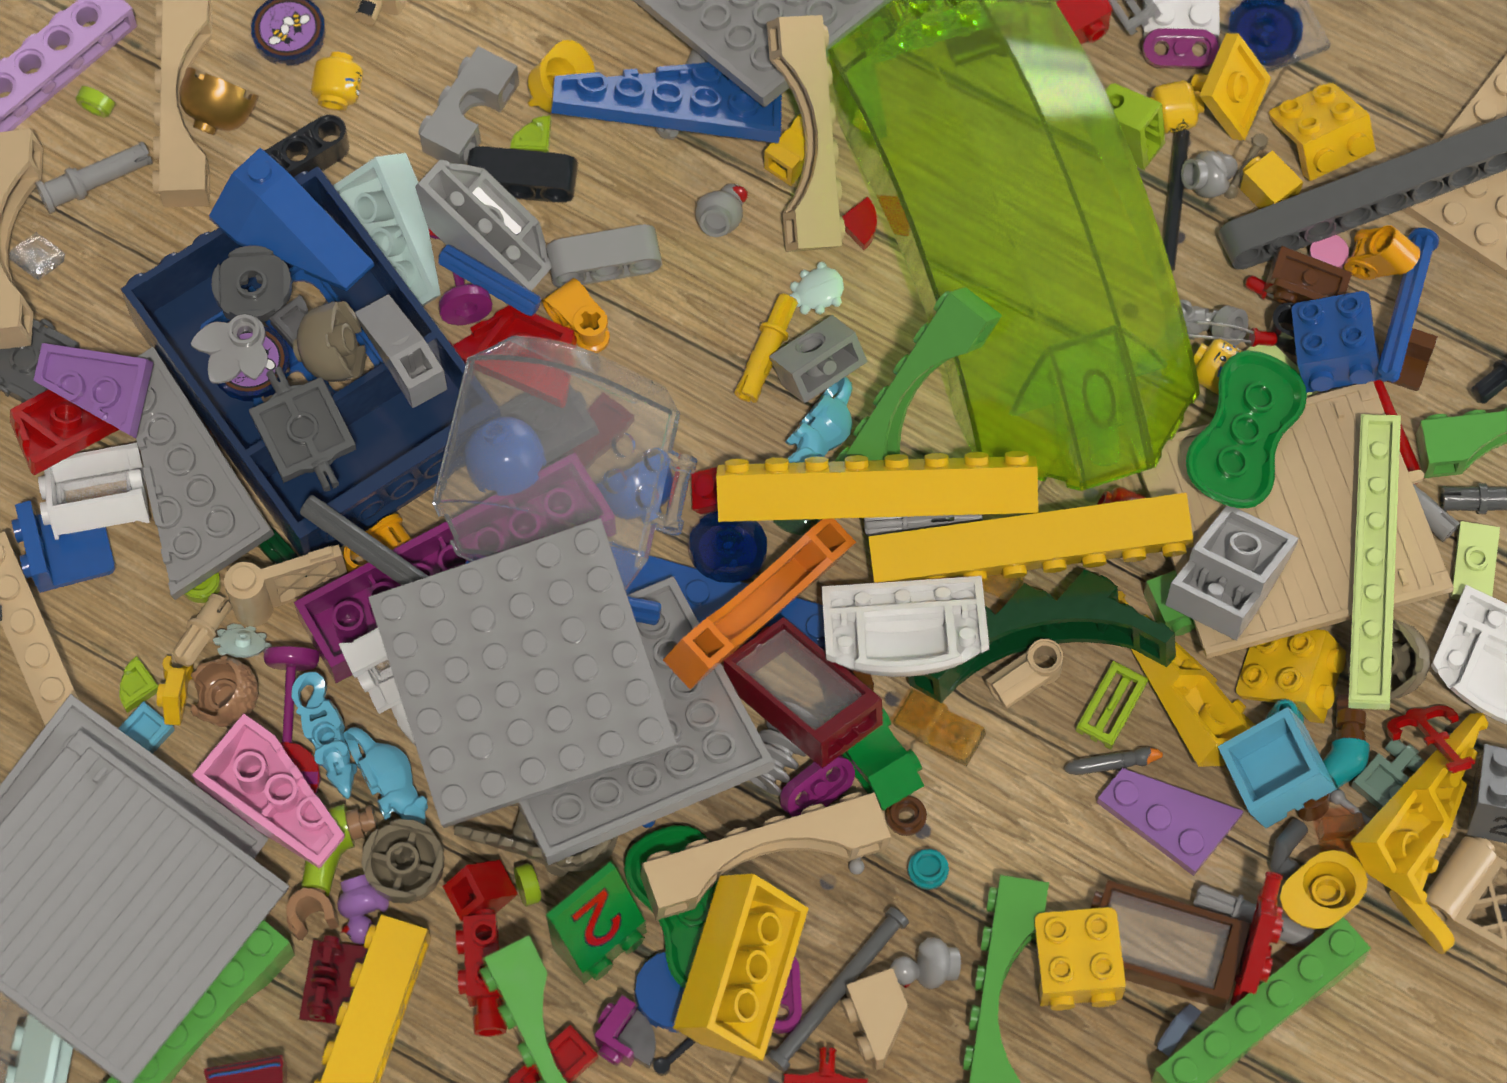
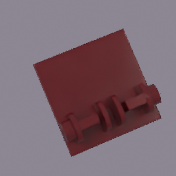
[299,935,368,1025]

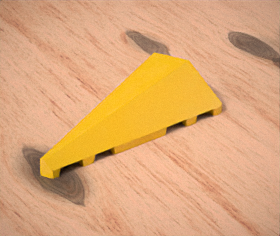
[1118,591,1255,767]
[1350,713,1489,904]

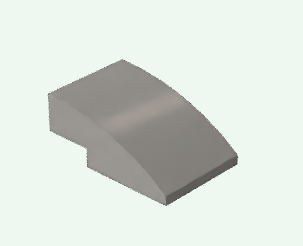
[1166,506,1299,641]

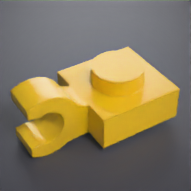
[156,656,194,726]

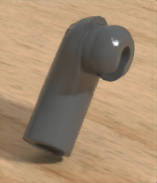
[1270,819,1308,881]

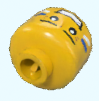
[311,52,363,111]
[1190,338,1242,395]

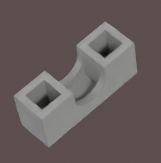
[418,46,519,165]

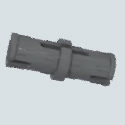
[1440,483,1507,514]

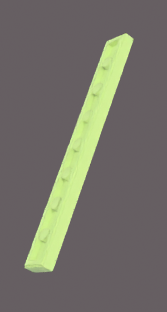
[1349,414,1401,710]

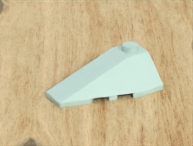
[333,153,441,306]

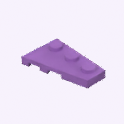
[33,343,153,438]
[1097,768,1244,876]

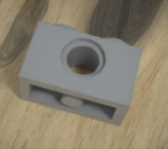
[769,315,868,403]

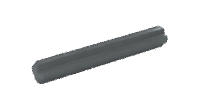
[300,496,429,585]

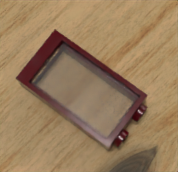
[723,617,883,768]

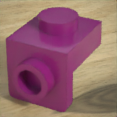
[594,995,637,1067]

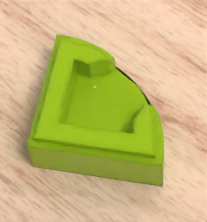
[510,115,551,152]
[119,656,158,713]

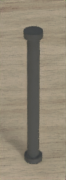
[766,907,909,1072]

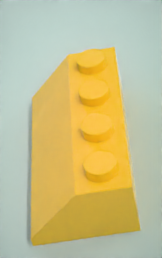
[673,874,809,1061]

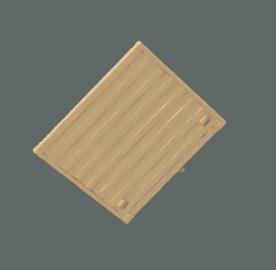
[1132,381,1454,659]

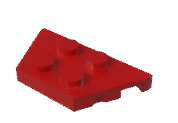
[448,305,577,410]
[10,389,119,475]

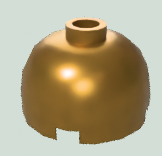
[179,67,258,135]

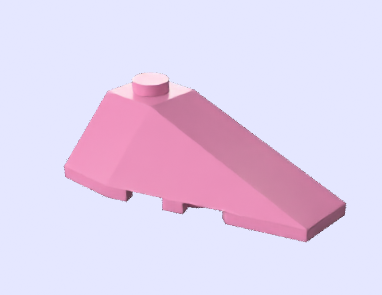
[192,714,345,869]

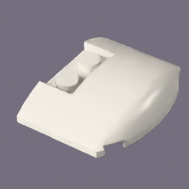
[822,576,989,677]
[1431,585,1507,725]

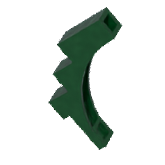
[908,569,1176,703]

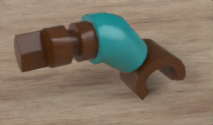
[1299,694,1370,822]

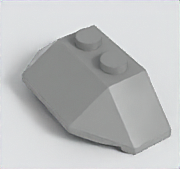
[415,160,552,291]

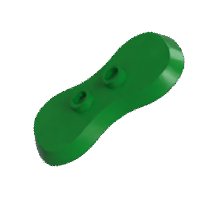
[1186,351,1307,509]
[625,826,718,989]

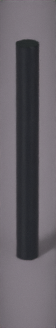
[1160,130,1190,272]

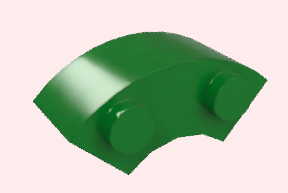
[822,706,924,810]

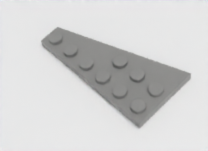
[136,347,275,600]

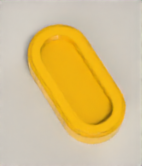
[1389,889,1455,954]

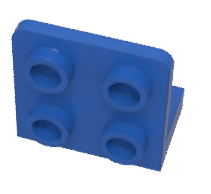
[1292,291,1380,393]
[11,501,115,593]

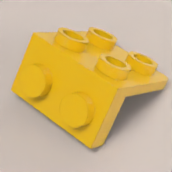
[1269,83,1376,181]
[1236,629,1346,723]
[1034,907,1126,1011]

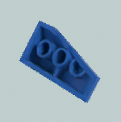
[209,148,375,291]

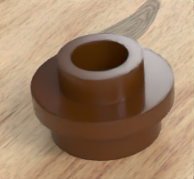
[886,796,927,836]

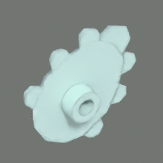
[789,262,844,315]
[213,623,272,658]

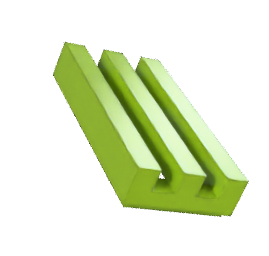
[1075,661,1148,750]

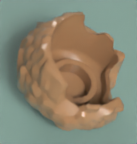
[191,656,259,727]

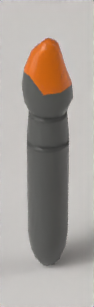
[1064,747,1163,775]

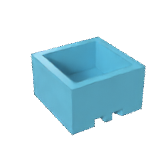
[1218,707,1336,828]

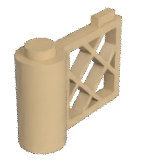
[224,545,347,627]
[1425,836,1507,955]

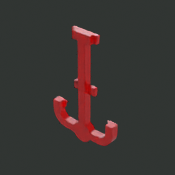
[1387,705,1475,774]

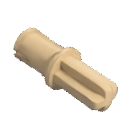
[172,594,232,667]

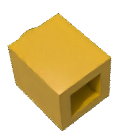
[1240,150,1303,210]

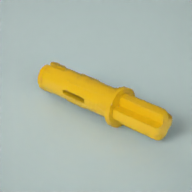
[734,294,798,403]

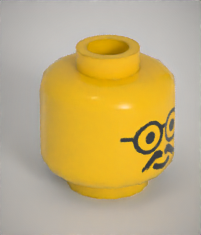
[1149,80,1204,134]

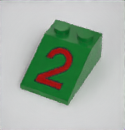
[546,862,646,984]

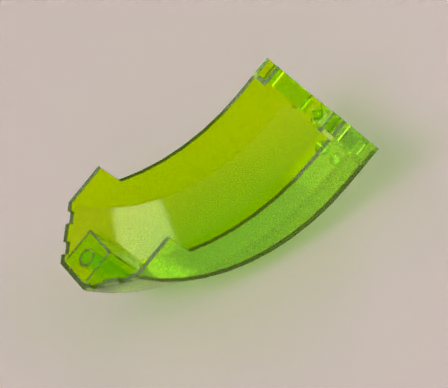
[828,0,1200,491]

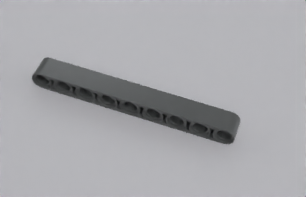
[1218,116,1507,269]

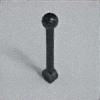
[653,1038,696,1076]

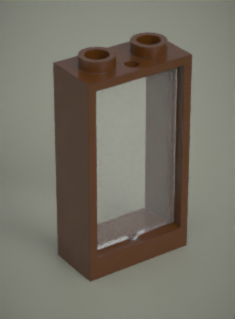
[1090,880,1251,1010]

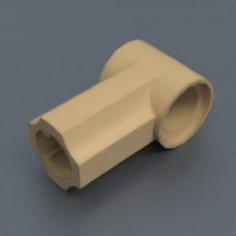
[986,639,1063,710]

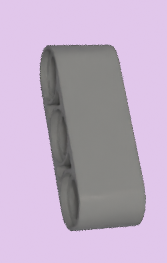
[546,225,662,287]

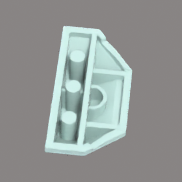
[4,1014,73,1083]

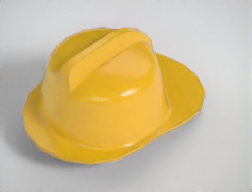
[527,40,595,112]
[1280,850,1368,929]

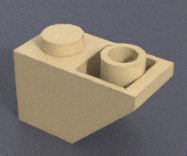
[841,968,908,1071]

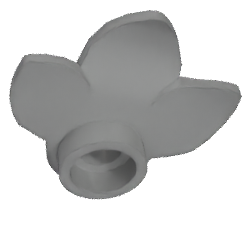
[191,314,268,383]

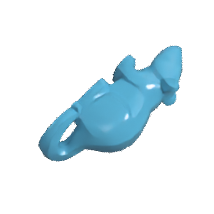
[785,377,852,463]
[292,672,357,799]
[343,727,428,825]

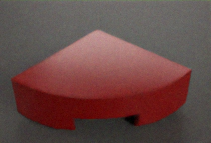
[842,196,877,251]

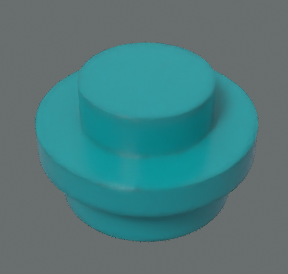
[908,849,949,890]

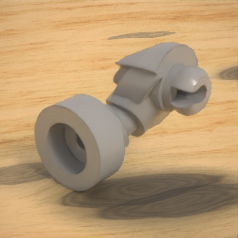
[1166,299,1248,346]

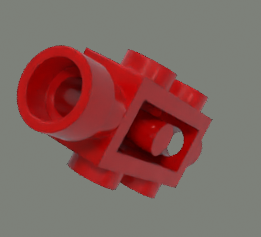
[456,909,507,1037]

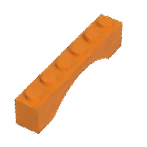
[663,519,856,690]

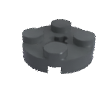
[211,246,292,322]

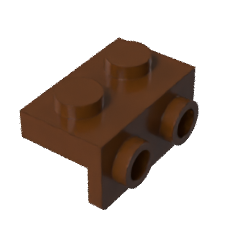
[1263,246,1352,304]

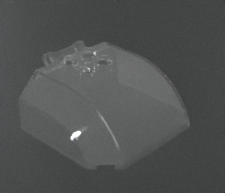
[432,336,698,591]

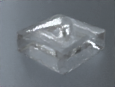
[9,232,65,280]

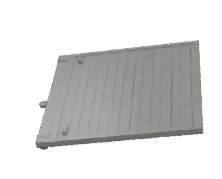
[0,731,289,1083]

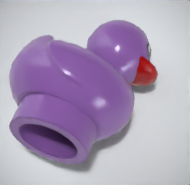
[337,874,389,944]

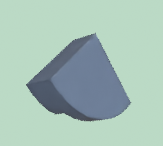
[1157,1004,1202,1056]

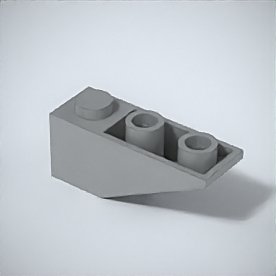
[355,294,447,408]

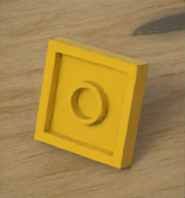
[1191,33,1271,140]

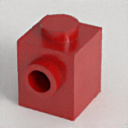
[1051,0,1112,50]
[443,860,518,921]

